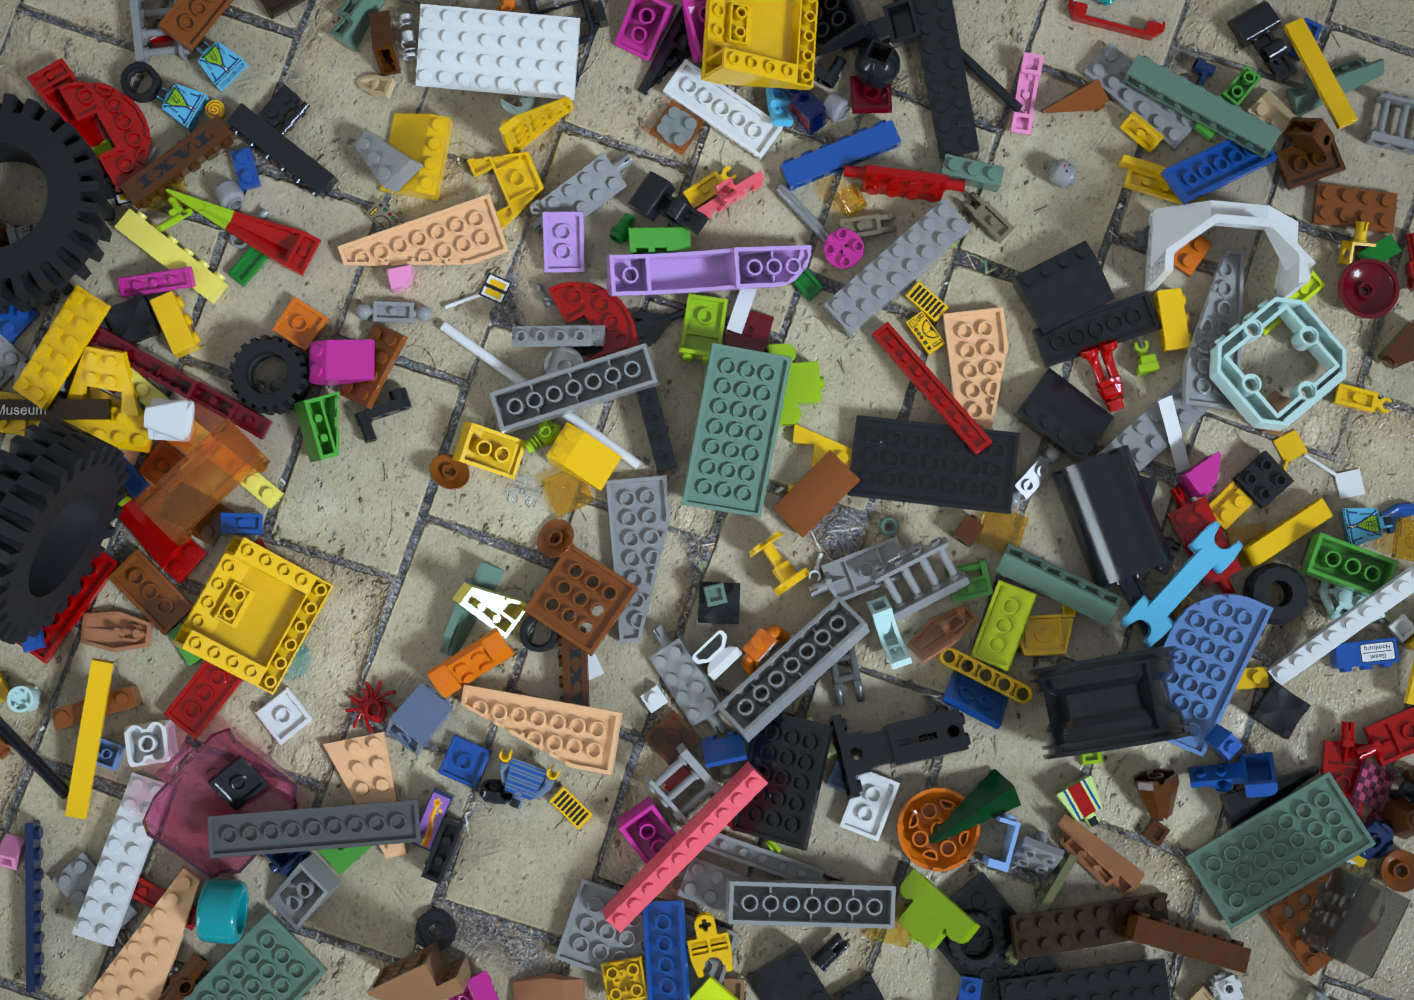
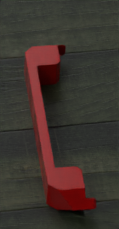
[1068,0,1166,41]

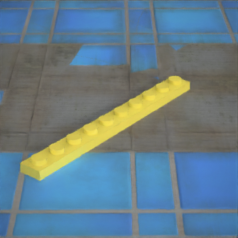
[131,368,284,509]

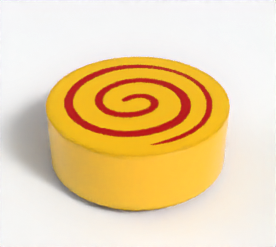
[205,100,227,119]

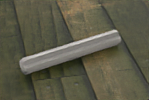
[776,184,830,243]

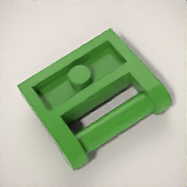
[944,559,993,603]

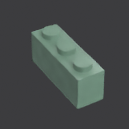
[940,154,1005,192]

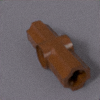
[158,952,209,1000]

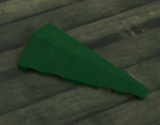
[928,769,1021,844]

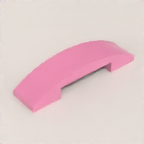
[1010,52,1044,135]

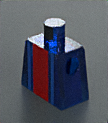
[786,89,826,136]

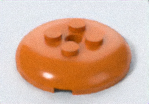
[897,788,980,872]

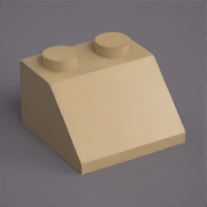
[1246,90,1297,135]

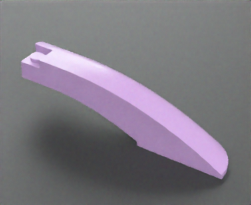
[606,245,811,296]

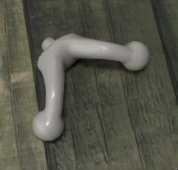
[535,283,556,306]

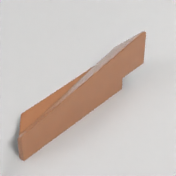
[1058,814,1144,897]

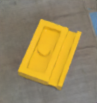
[1209,481,1254,531]

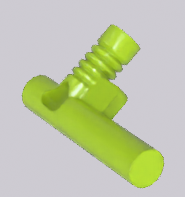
[156,196,193,232]

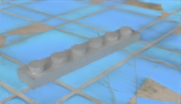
[703,832,825,881]

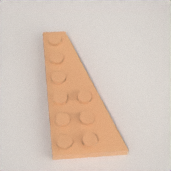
[323,732,408,858]

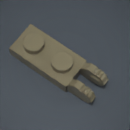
[961,192,1015,243]
[839,214,897,238]

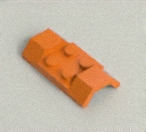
[426,628,515,698]

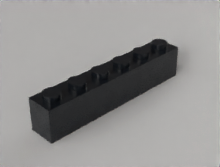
[226,103,338,199]

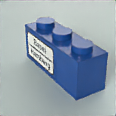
[1329,637,1400,672]

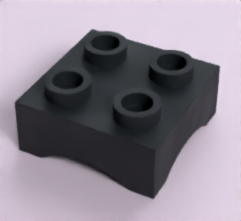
[106,293,161,344]
[1233,451,1294,509]
[698,581,740,624]
[1249,681,1311,739]

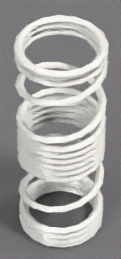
[398,13,417,61]

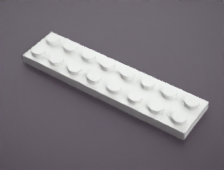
[72,773,173,947]

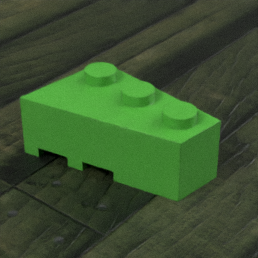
[628,225,692,254]
[294,391,340,462]

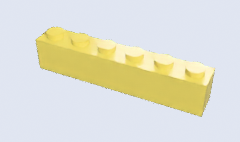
[114,208,229,304]

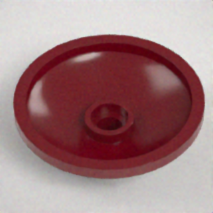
[1338,258,1400,319]

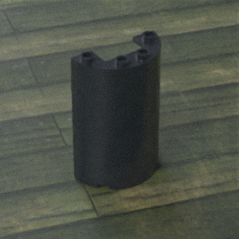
[1051,445,1173,589]

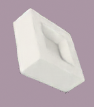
[1386,614,1414,643]
[640,685,668,713]

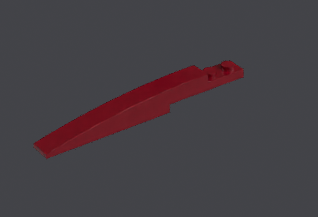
[88,326,273,439]

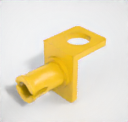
[1338,221,1376,265]

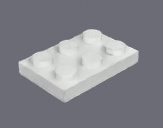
[839,772,900,841]

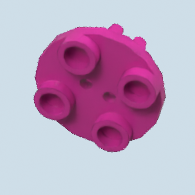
[823,228,864,269]

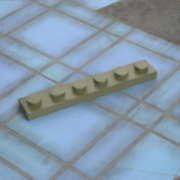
[1004,853,1078,966]

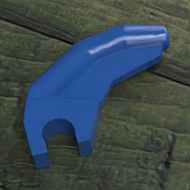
[1379,502,1414,534]

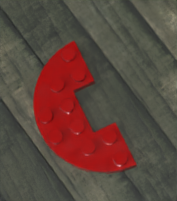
[57,81,151,193]
[548,282,638,362]

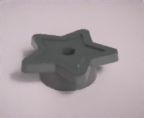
[1134,225,1150,248]

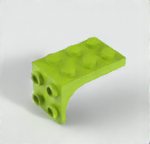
[678,293,728,365]

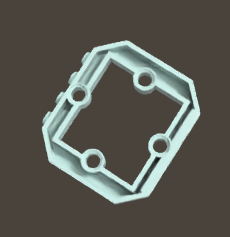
[1209,297,1347,431]

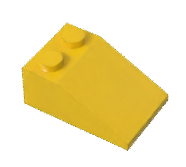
[452,421,527,480]
[546,422,622,491]

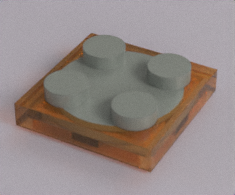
[649,100,705,156]

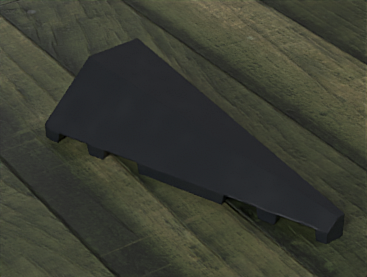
[638,6,691,95]
[1220,766,1319,830]

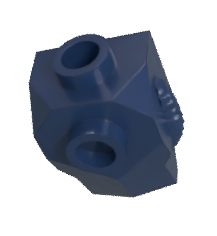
[266,851,310,876]

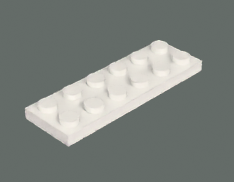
[663,59,784,160]

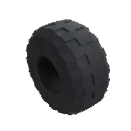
[1242,563,1308,625]

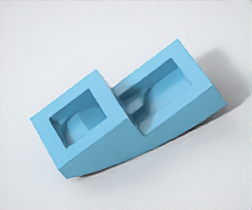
[766,87,794,127]

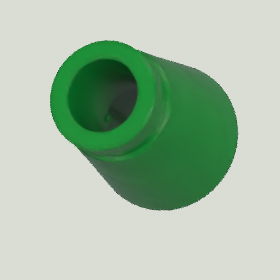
[609,213,635,244]

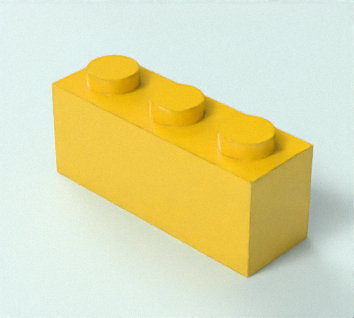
[1153,288,1192,354]
[150,291,201,358]

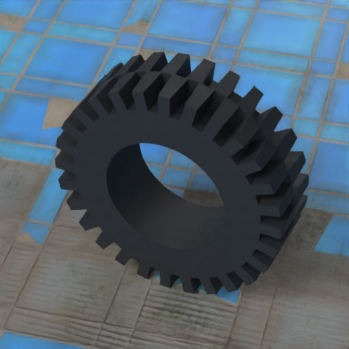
[0,93,115,314]
[0,418,129,644]

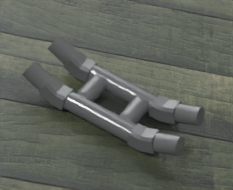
[830,646,865,706]

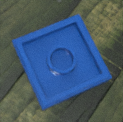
[438,735,492,789]

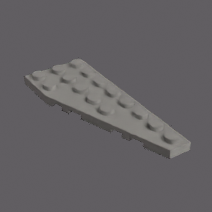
[1181,249,1245,411]
[606,475,670,643]

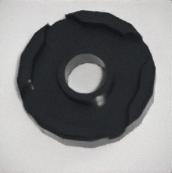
[415,909,457,950]

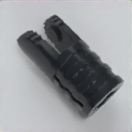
[811,933,850,971]

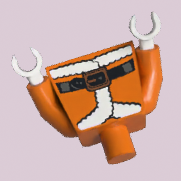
[741,625,795,676]

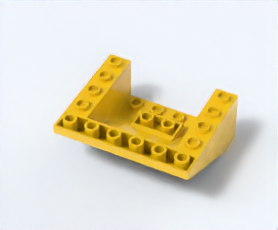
[701,0,818,90]
[172,535,333,695]

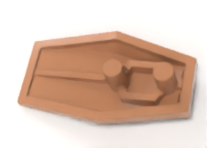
[906,604,980,663]
[80,611,153,652]
[513,973,585,1000]

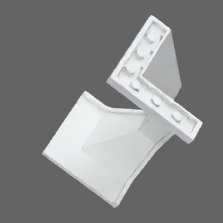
[1145,200,1316,298]

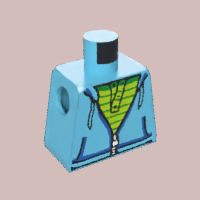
[197,41,248,92]
[157,84,210,132]
[1340,508,1393,546]

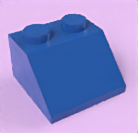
[701,730,747,768]

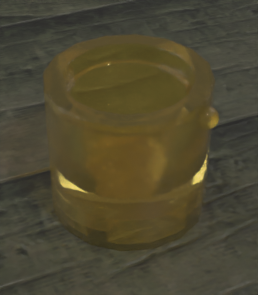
[833,183,868,218]

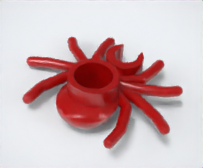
[345,680,397,733]

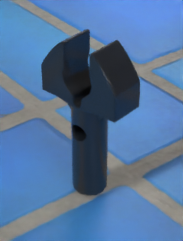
[1387,782,1414,803]

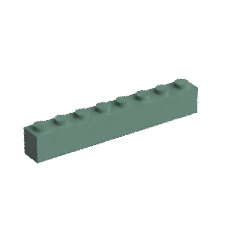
[1123,54,1282,159]

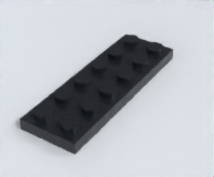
[1032,291,1161,369]

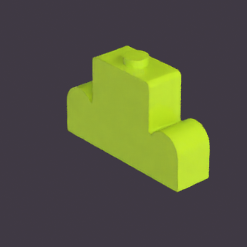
[768,343,824,427]
[898,869,981,950]

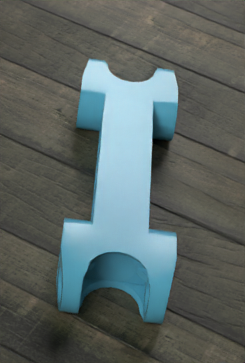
[1119,520,1243,649]

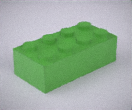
[1299,532,1399,597]

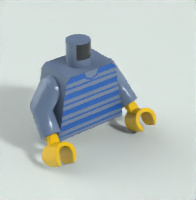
[499,747,562,809]

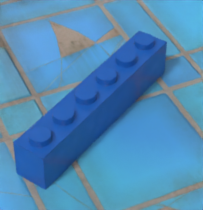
[780,120,901,191]

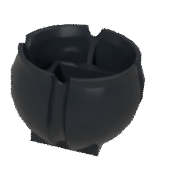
[855,39,900,89]

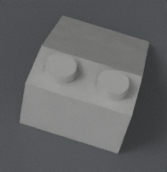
[268,853,342,930]

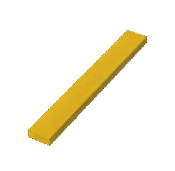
[65,658,114,820]

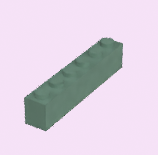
[995,543,1122,626]

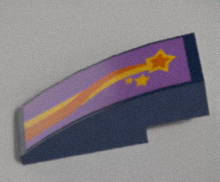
[412,787,455,852]

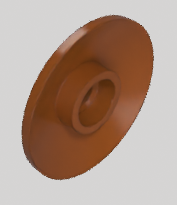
[430,454,470,490]
[537,519,574,558]
[1380,850,1414,892]

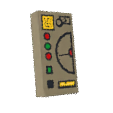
[366,199,404,230]

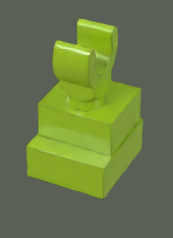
[1133,340,1160,377]

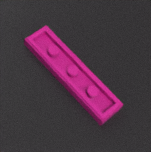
[117,266,196,298]

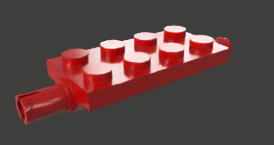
[844,164,966,202]
[1167,485,1242,594]
[1353,705,1414,766]
[1320,721,1366,821]

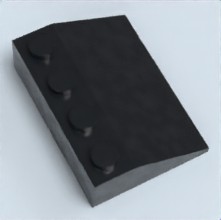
[815,0,872,57]
[1013,240,1115,335]
[1013,368,1114,463]
[746,943,833,1000]

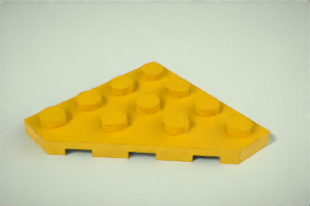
[499,96,574,154]

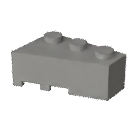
[353,130,424,193]

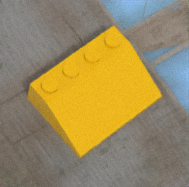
[379,113,453,201]

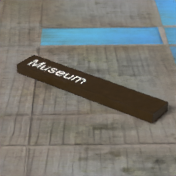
[0,399,112,421]

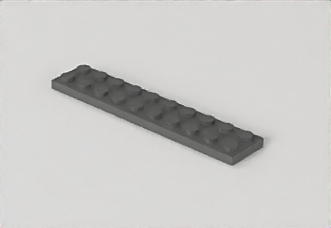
[207,799,421,859]

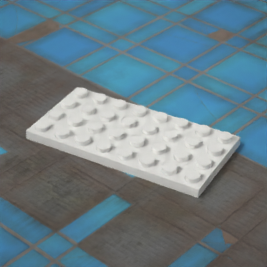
[415,4,581,101]

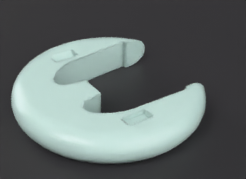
[500,96,536,115]

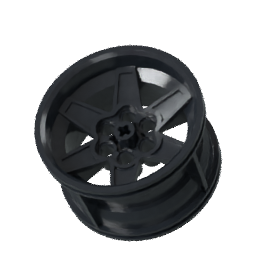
[1027,646,1193,759]

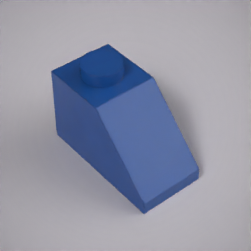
[1204,724,1243,764]

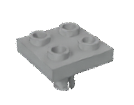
[1011,831,1064,876]

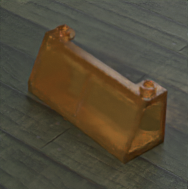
[134,418,271,546]

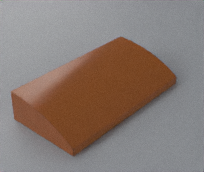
[773,450,860,538]

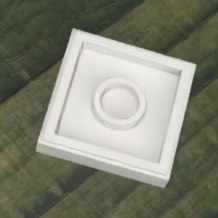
[255,687,314,745]

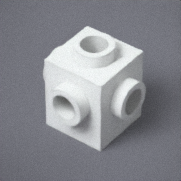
[1209,970,1244,1000]

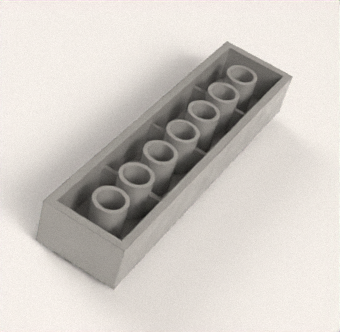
[823,197,972,338]
[489,343,660,434]
[716,596,870,742]
[725,878,896,929]

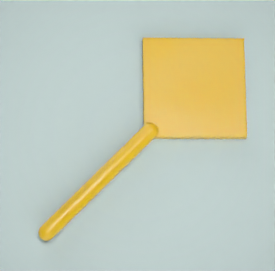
[1273,429,1308,498]

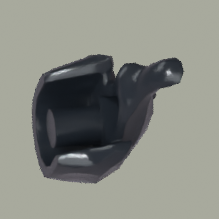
[479,779,522,806]

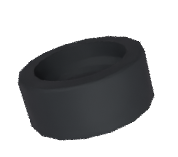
[120,62,162,103]
[519,616,558,652]

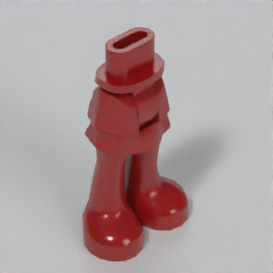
[1080,339,1124,412]

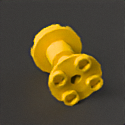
[749,531,810,597]

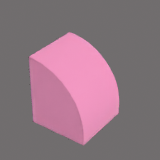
[387,264,414,293]
[0,834,25,870]

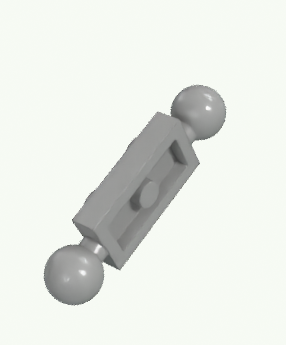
[356,301,432,324]
[1012,447,1061,507]

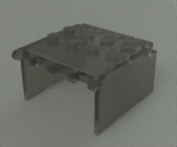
[1301,862,1411,978]

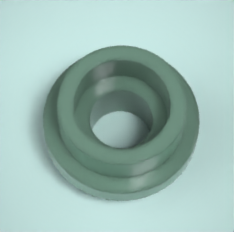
[879,516,899,537]

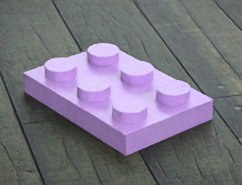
[542,210,585,272]

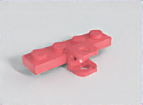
[696,171,764,219]

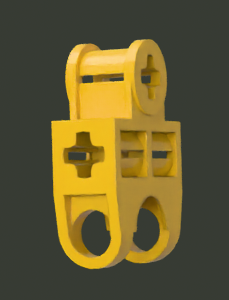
[687,911,732,978]

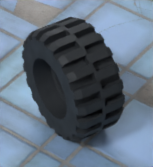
[229,335,310,415]

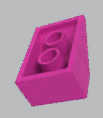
[614,0,678,62]
[681,0,706,64]
[309,339,375,387]
[616,795,676,864]

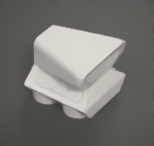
[144,398,195,442]
[692,630,743,681]
[124,719,179,767]

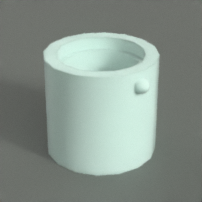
[7,686,42,713]

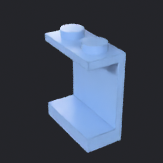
[981,813,1021,872]

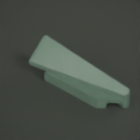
[329,0,384,52]
[1285,57,1384,117]
[440,562,504,656]

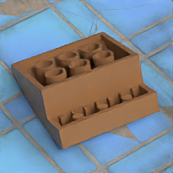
[367,942,474,1000]

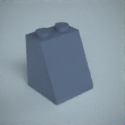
[386,683,453,756]

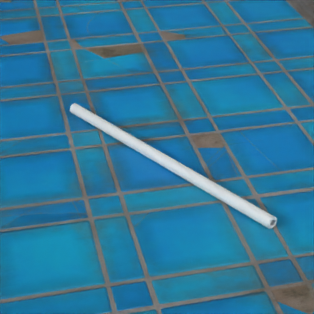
[440,322,642,469]

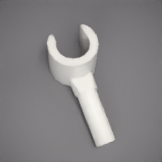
[809,553,823,582]

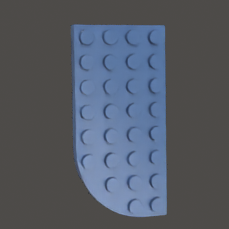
[1161,593,1274,757]

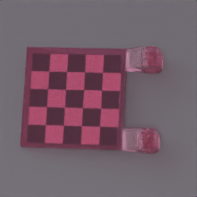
[1348,759,1395,822]

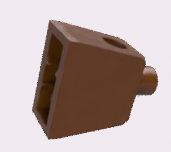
[1283,117,1335,157]

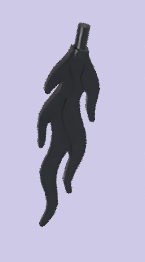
[543,309,685,369]

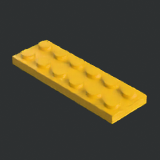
[12,285,111,410]

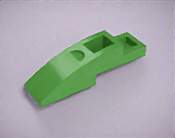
[1193,65,1262,141]

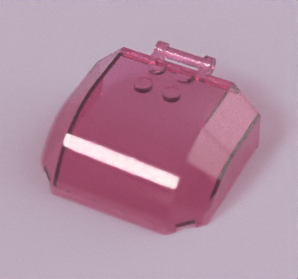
[142,727,298,878]

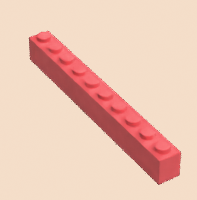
[602,761,768,933]

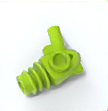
[524,419,561,454]

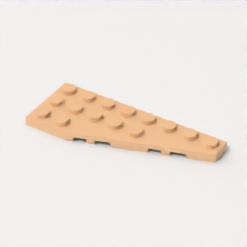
[338,194,510,266]
[942,307,1008,430]
[461,684,623,775]
[85,866,203,1000]

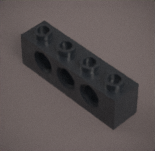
[636,387,677,473]

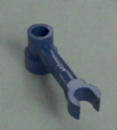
[1191,56,1216,86]

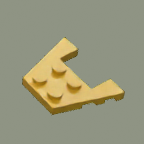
[467,152,545,230]
[67,345,142,416]
[788,425,853,492]
[1019,605,1076,657]

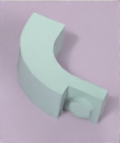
[866,596,912,670]

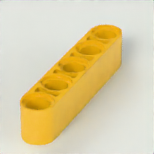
[1242,497,1333,566]
[938,647,1033,703]

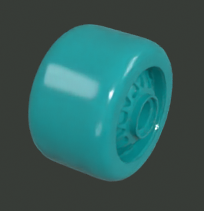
[196,878,249,944]

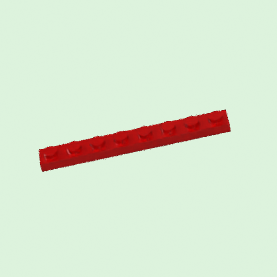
[872,322,992,455]

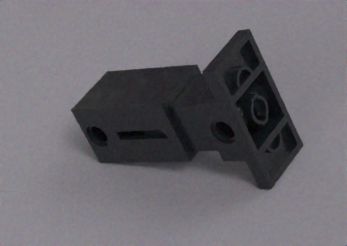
[828,708,971,800]

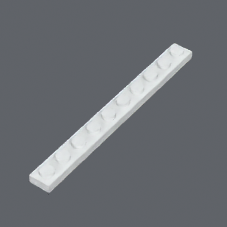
[1267,564,1414,685]

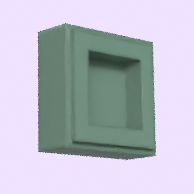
[703,582,728,607]

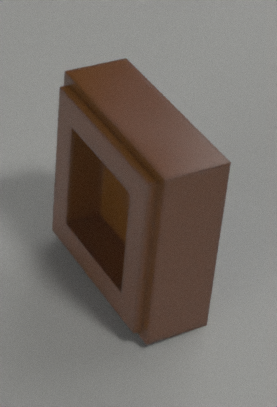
[1141,818,1170,847]

